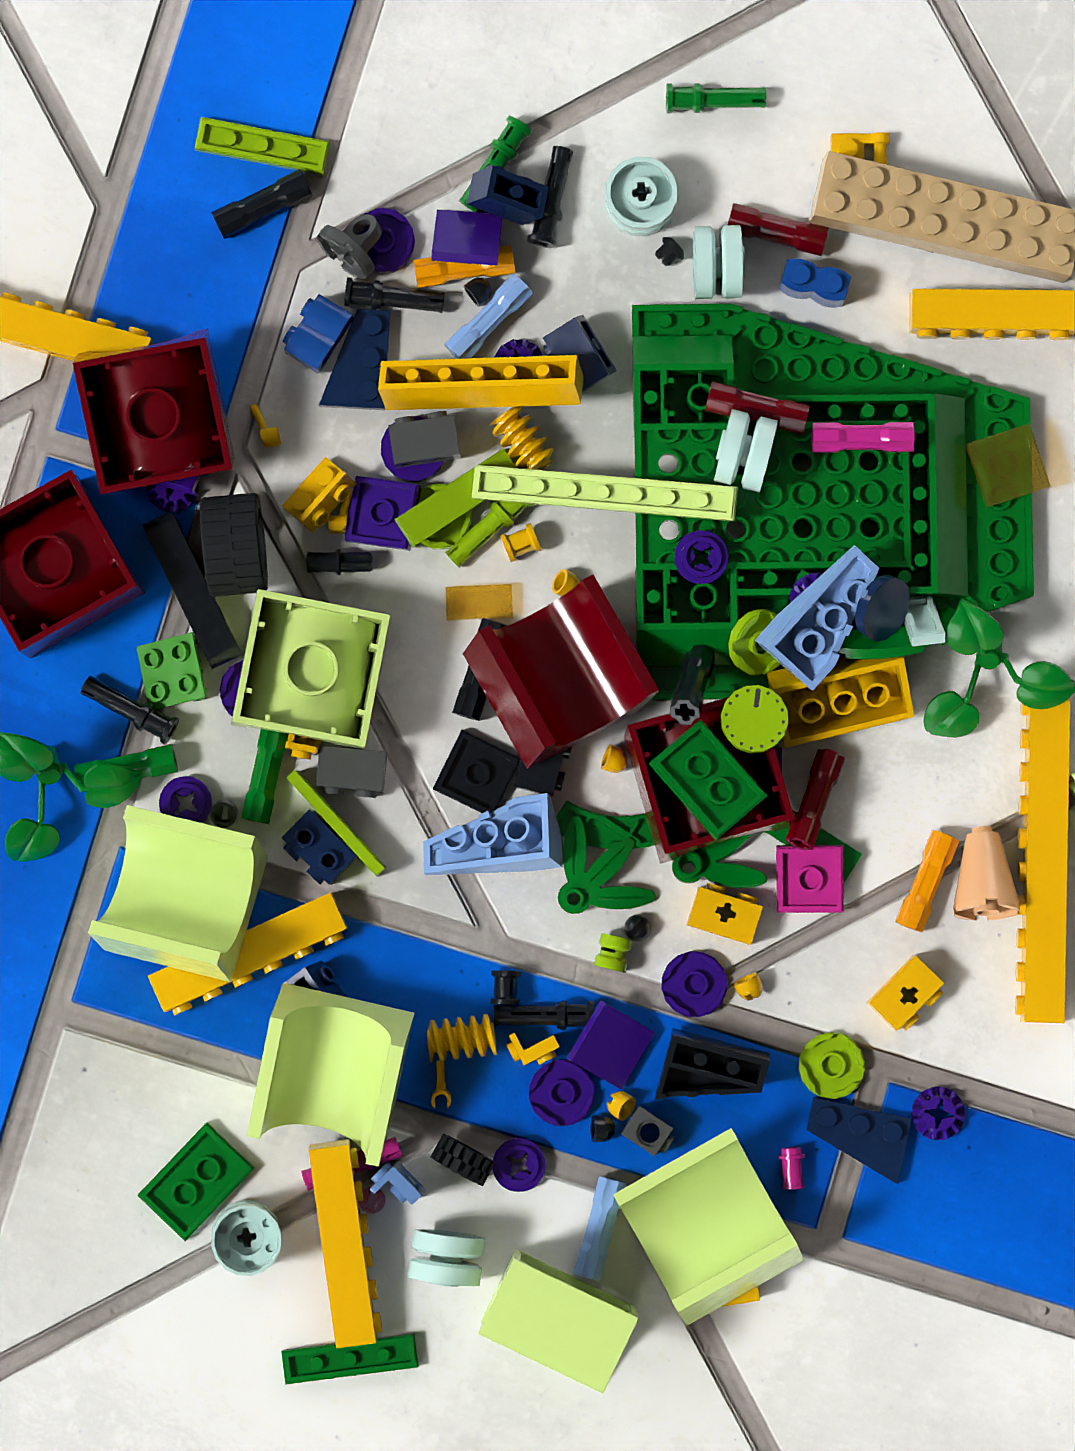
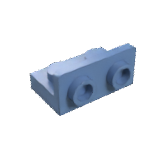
[370,1161,426,1205]

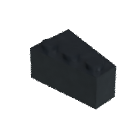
[655,1028,770,1099]

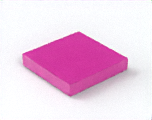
[776,845,844,913]

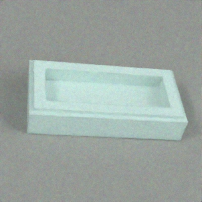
[903,596,945,646]

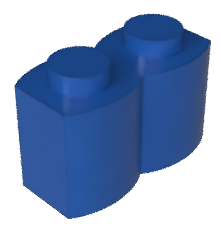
[779,258,851,308]
[282,294,353,374]

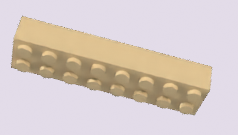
[808,151,1075,283]

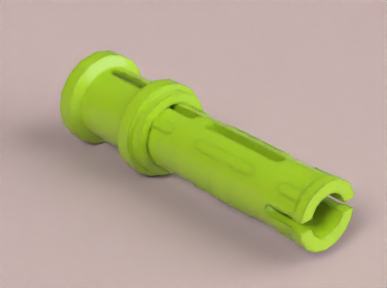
[445,501,535,568]

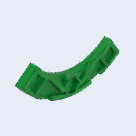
[839,607,956,659]
[556,800,655,849]

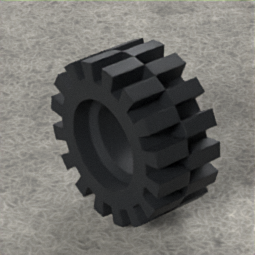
[430,1134,496,1186]

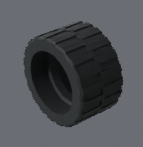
[200,493,268,597]

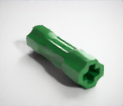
[241,729,289,825]
[74,744,178,793]

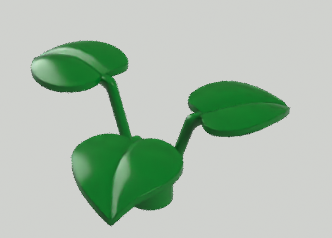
[923,599,1075,738]
[0,732,142,862]

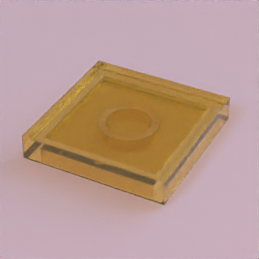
[966,424,1051,508]

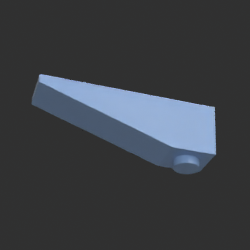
[755,545,879,691]
[423,793,563,875]

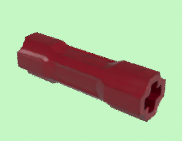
[728,203,829,256]
[705,382,810,434]
[786,749,845,851]

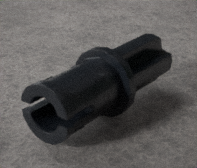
[306,549,373,575]

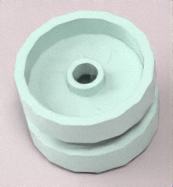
[605,157,678,237]
[693,225,745,299]
[714,409,778,492]
[408,1229,486,1287]

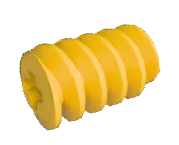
[490,406,555,470]
[427,1014,497,1062]

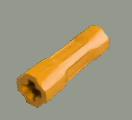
[413,245,515,288]
[895,830,960,933]

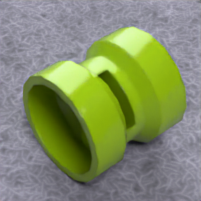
[594,933,633,973]

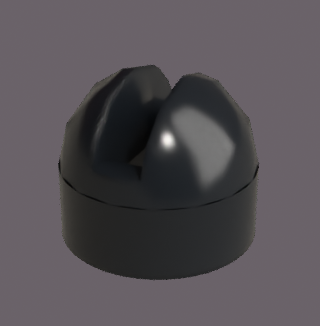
[463,277,492,307]
[210,799,238,828]
[624,915,651,941]
[590,1115,616,1142]

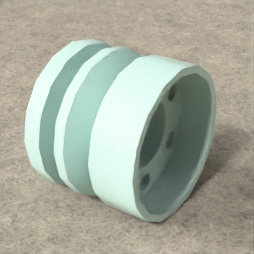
[211,1200,282,1276]

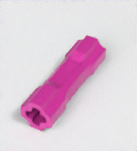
[812,422,915,453]

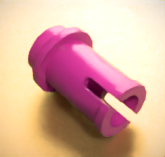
[778,1147,805,1189]

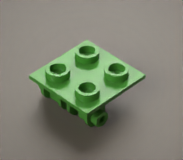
[137,632,208,710]

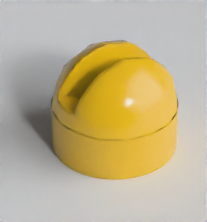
[552,569,580,597]
[601,744,628,773]
[733,972,763,1001]
[607,1091,636,1121]

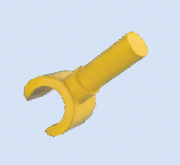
[250,404,281,447]
[328,490,353,534]
[431,1061,451,1108]

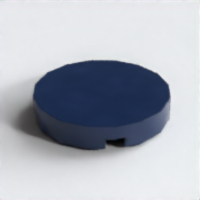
[855,574,910,642]

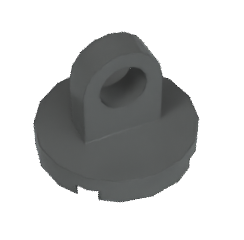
[317,214,382,279]

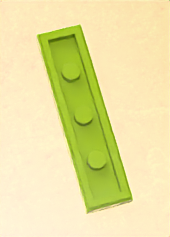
[194,117,330,176]
[394,448,516,547]
[286,770,386,877]

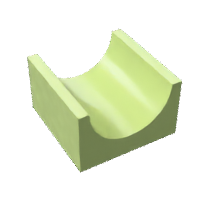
[231,589,390,749]
[88,805,268,982]
[247,983,414,1167]
[613,1128,804,1326]
[478,1249,638,1393]

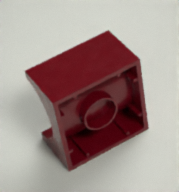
[72,328,235,494]
[0,469,145,658]
[462,575,659,769]
[624,697,795,864]

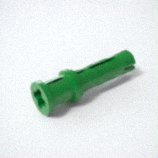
[666,83,766,113]
[459,115,533,212]

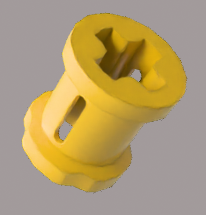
[500,523,541,562]

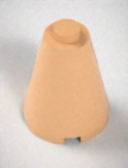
[953,826,1020,920]

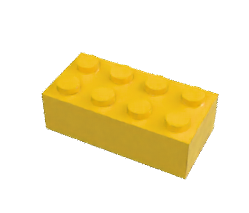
[767,654,915,748]

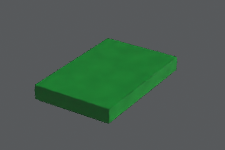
[649,719,768,841]
[137,1122,255,1241]

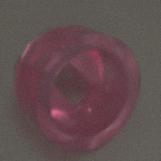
[359,1186,386,1214]

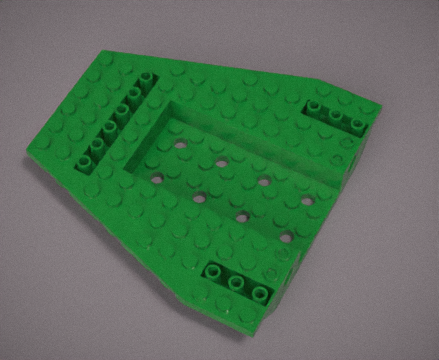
[632,304,1034,701]

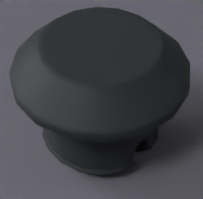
[655,237,684,266]

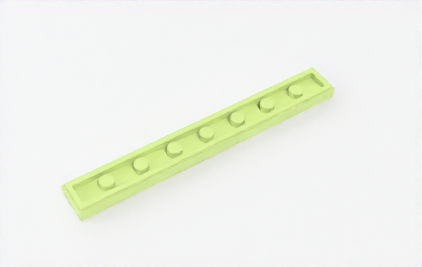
[472,465,738,522]

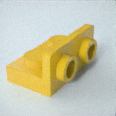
[282,457,356,533]

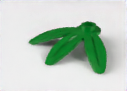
[558,816,656,914]
[672,833,767,888]

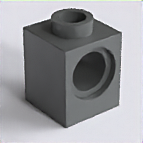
[621,1105,675,1156]

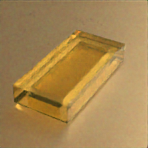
[445,584,513,621]

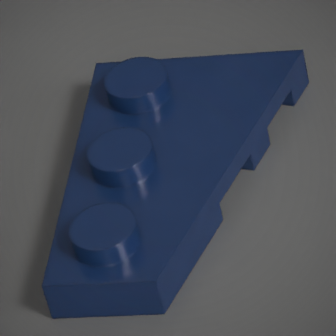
[319,309,391,411]
[806,1097,912,1184]

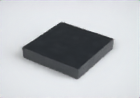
[433,729,521,813]

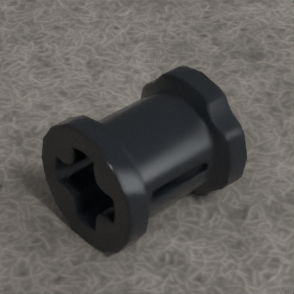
[490,970,521,1005]

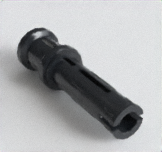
[527,146,573,248]
[344,277,445,313]
[80,675,179,745]
[494,1001,594,1030]

